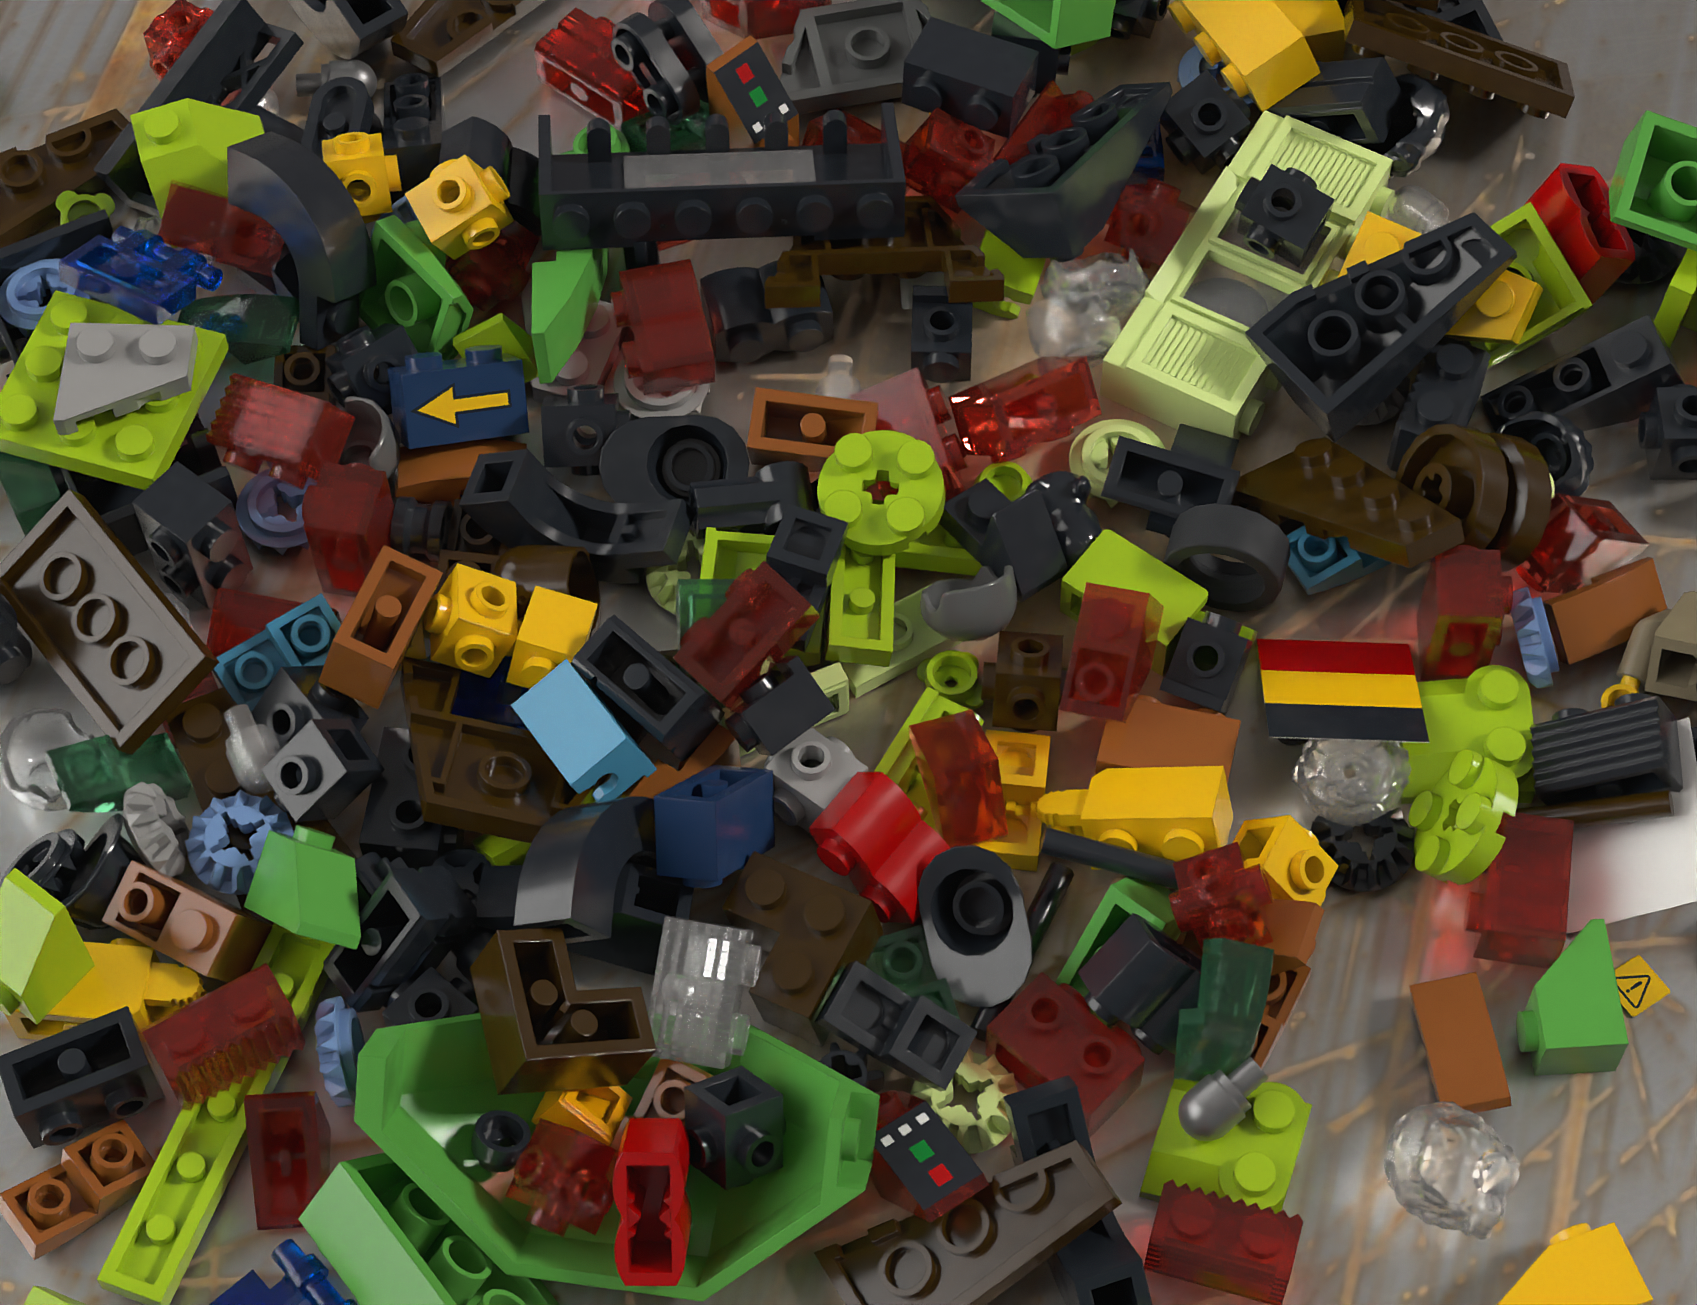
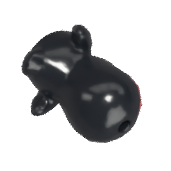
[1025,471,1103,576]

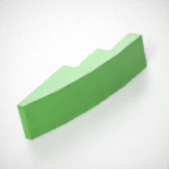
[531,248,609,384]

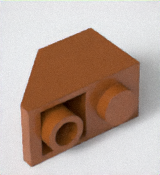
[102,860,273,987]

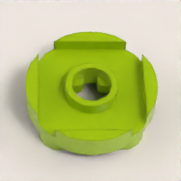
[817,430,946,556]
[1408,748,1518,885]

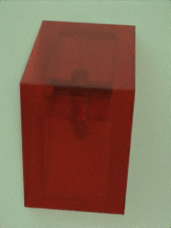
[908,709,1008,848]
[244,1091,331,1230]

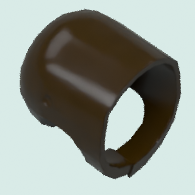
[492,545,601,640]

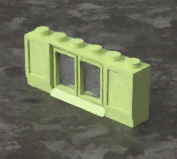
[1100,110,1395,439]

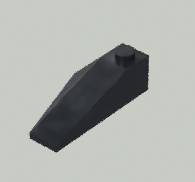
[955,82,1173,263]
[1245,212,1517,443]

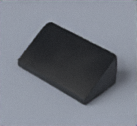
[1101,435,1241,519]

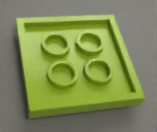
[0,290,229,490]

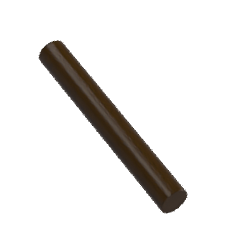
[1496,790,1674,837]

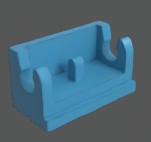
[511,659,657,802]

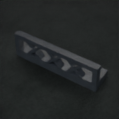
[93,0,304,218]

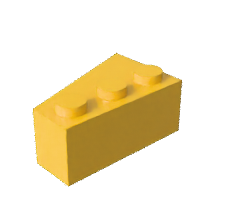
[1338,211,1544,345]

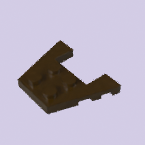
[765,195,1004,309]
[400,656,647,843]

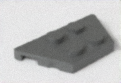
[780,0,932,114]

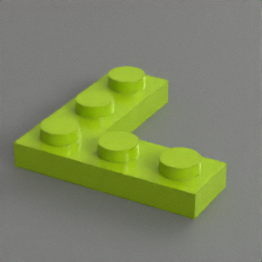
[825,499,983,667]

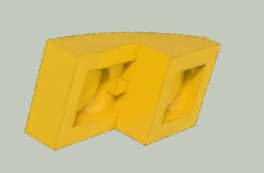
[973,729,1051,871]

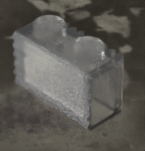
[648,916,762,1069]

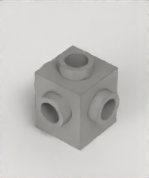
[764,727,868,834]

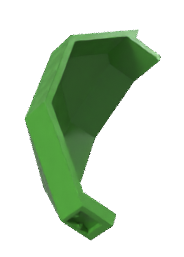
[354,1011,880,1302]

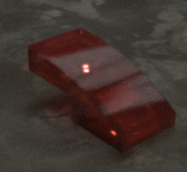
[156,180,284,277]

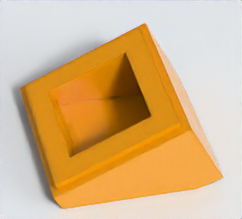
[531,1086,633,1148]

